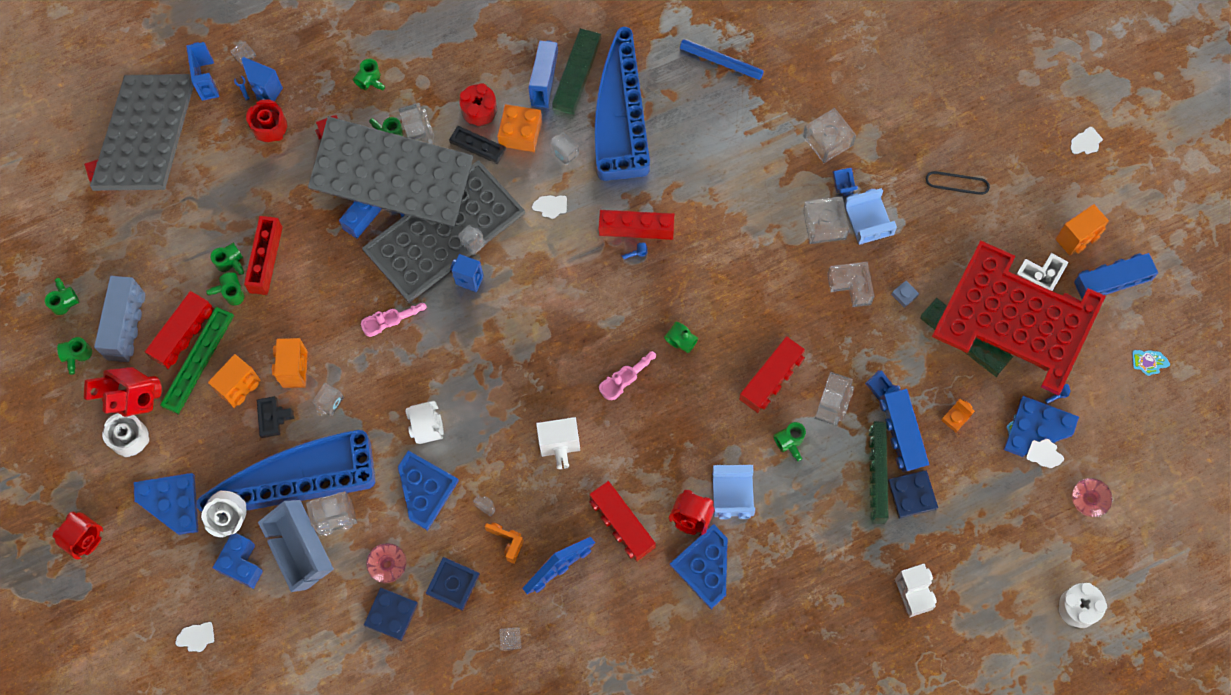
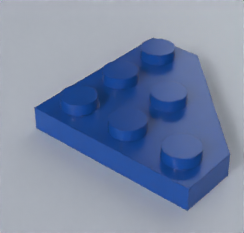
[1004,396,1079,457]
[398,450,459,531]
[134,473,198,535]
[670,524,728,609]
[522,537,595,594]

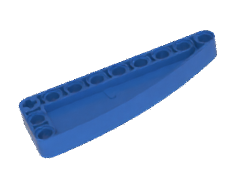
[595,27,650,181]
[196,430,376,515]

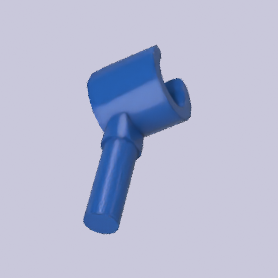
[234,76,250,100]
[622,243,647,260]
[1045,384,1071,404]

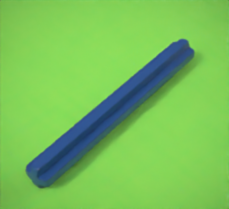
[680,39,764,80]

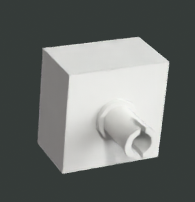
[536,417,580,469]

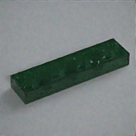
[552,28,601,115]
[920,297,1014,378]
[868,421,889,524]

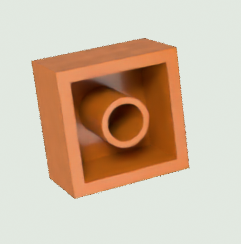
[497,104,542,152]
[1055,204,1109,256]
[272,338,308,388]
[208,354,261,408]

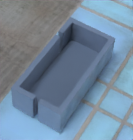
[94,276,145,362]
[258,500,334,592]

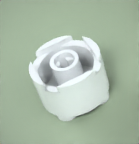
[406,401,444,444]
[102,413,149,457]
[201,491,246,537]
[1059,583,1107,628]

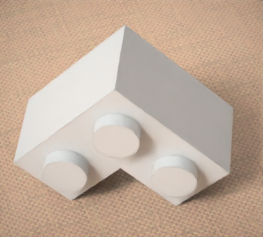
[1016,253,1069,291]
[895,564,936,617]

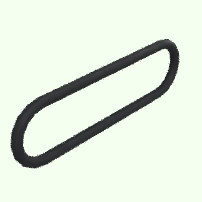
[926,171,990,195]

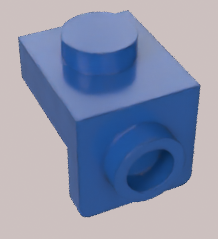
[832,168,858,196]
[865,371,901,400]

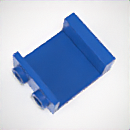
[186,42,219,101]

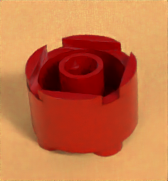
[459,83,497,126]
[246,100,287,142]
[669,490,715,535]
[52,511,103,559]

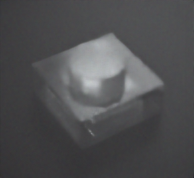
[230,41,256,66]
[473,495,496,517]
[499,627,522,651]

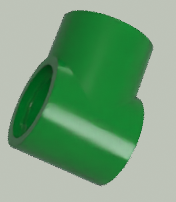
[352,58,385,91]
[369,117,403,136]
[210,242,244,275]
[206,273,245,306]
[45,278,80,315]
[664,322,698,353]
[57,337,93,375]
[773,422,806,462]

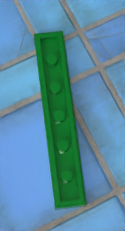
[160,307,234,415]

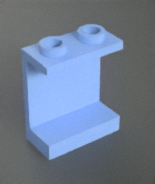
[844,188,897,245]
[713,465,755,519]

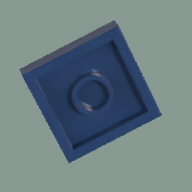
[888,470,938,519]
[425,557,480,611]
[364,587,418,641]

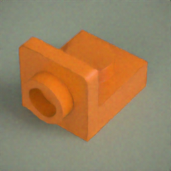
[941,399,975,433]

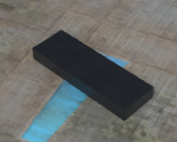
[449,125,506,164]

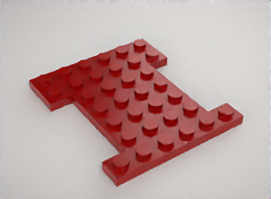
[932,240,1106,396]

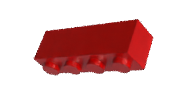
[599,210,675,240]
[244,216,283,295]
[145,291,214,369]
[739,336,805,413]
[589,480,656,562]

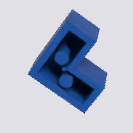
[213,533,263,589]

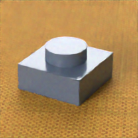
[891,281,919,308]

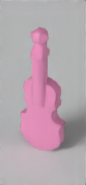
[361,303,427,337]
[599,351,656,400]

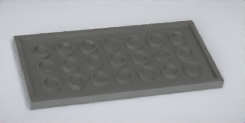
[90,74,194,191]
[308,116,473,227]
[362,160,525,303]

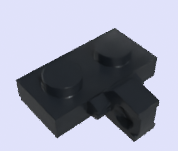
[256,396,295,438]

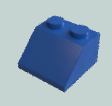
[241,57,283,102]

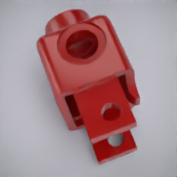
[84,367,162,417]

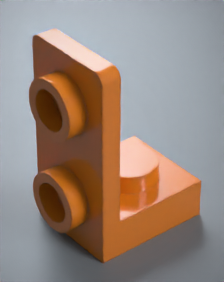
[485,522,524,564]

